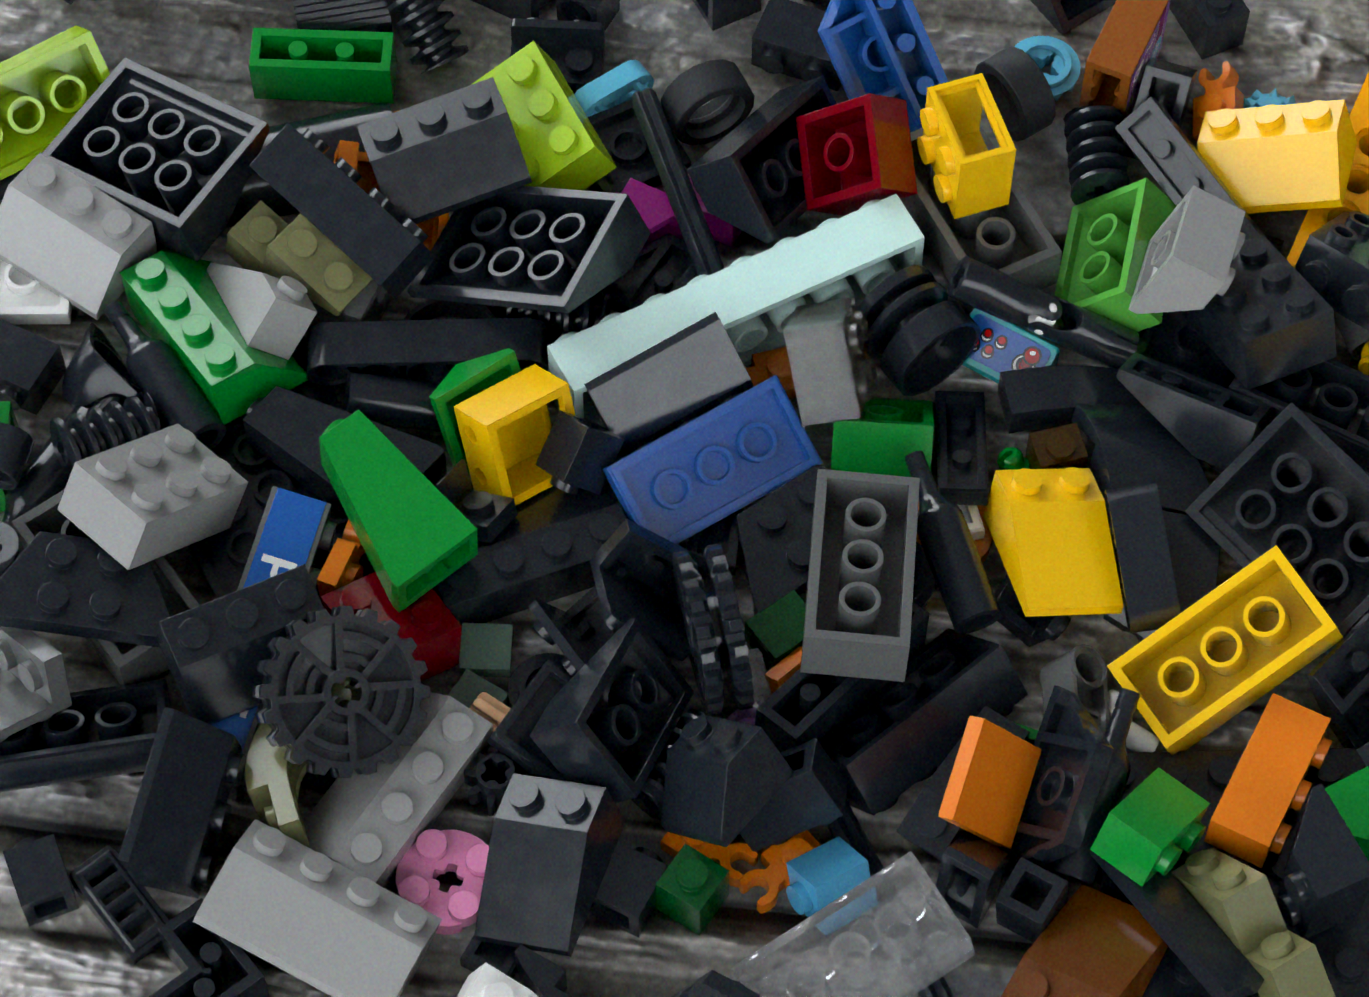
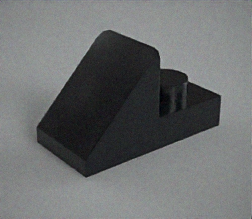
[435,459,518,543]

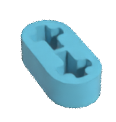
[574,59,654,117]

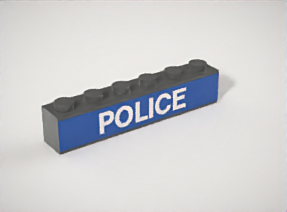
[212,486,338,801]

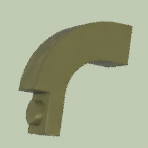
[245,679,352,848]

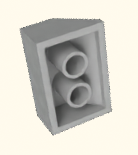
[0,153,158,320]

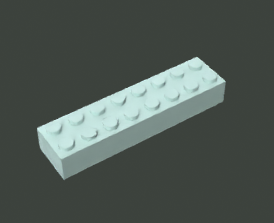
[547,194,925,427]

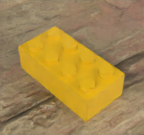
[1107,545,1343,755]

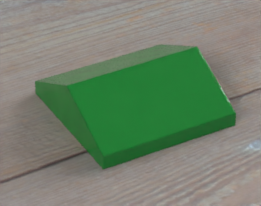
[429,348,521,476]

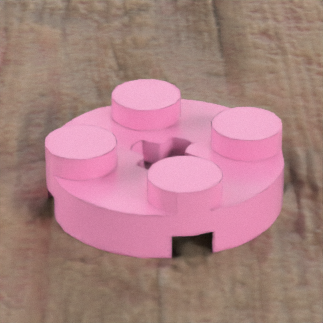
[396,829,489,935]

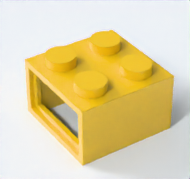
[917,73,1016,219]
[453,364,575,505]

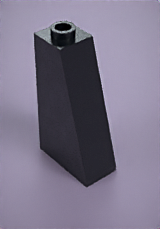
[243,386,447,517]

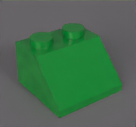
[831,395,934,477]

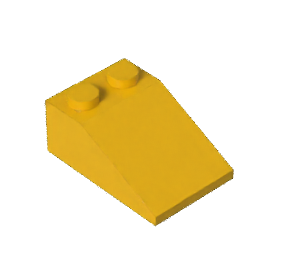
[983,467,1124,617]

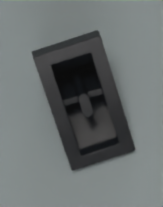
[932,832,1015,928]

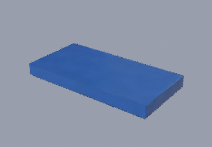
[602,375,823,544]

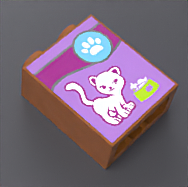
[1079,0,1171,120]

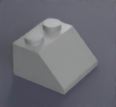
[1128,185,1246,314]

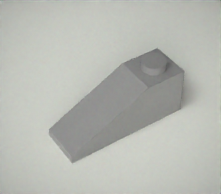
[207,262,317,360]

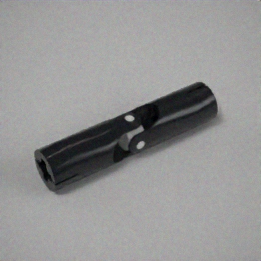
[947,256,1139,369]

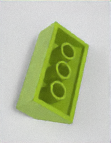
[0,25,110,180]

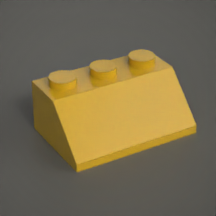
[1197,99,1357,214]

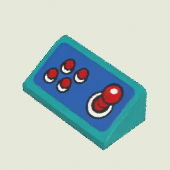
[962,308,1060,383]

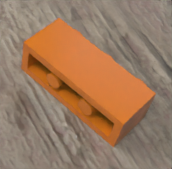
[1204,693,1333,868]

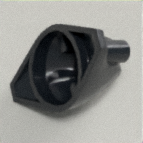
[62,323,143,412]

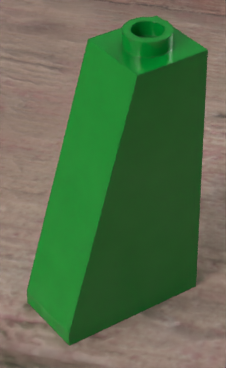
[319,409,478,613]

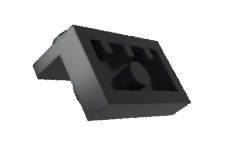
[510,17,605,94]

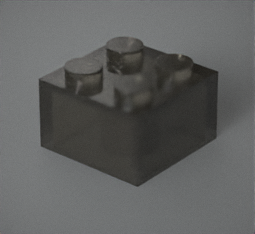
[783,297,878,427]

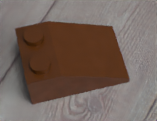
[1001,884,1168,997]

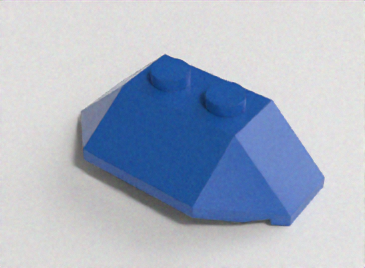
[818,0,949,133]

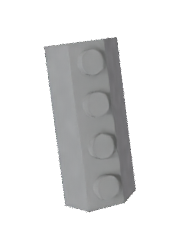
[304,692,493,888]
[193,819,442,997]

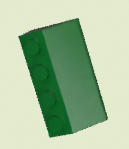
[119,251,308,425]

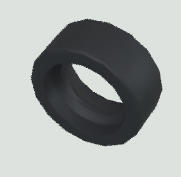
[974,46,1056,142]
[661,59,755,145]

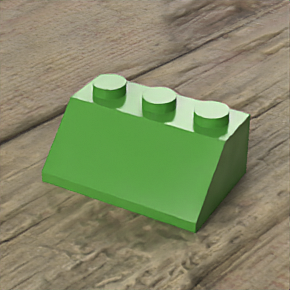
[1054,177,1176,332]

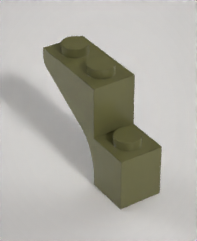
[225,200,373,316]
[1171,848,1335,997]

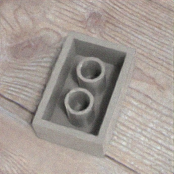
[57,424,248,570]

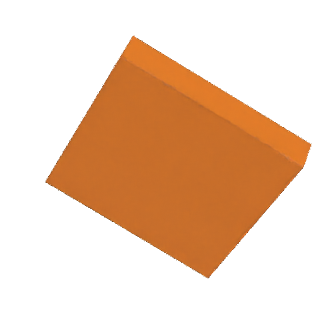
[938,716,1042,849]

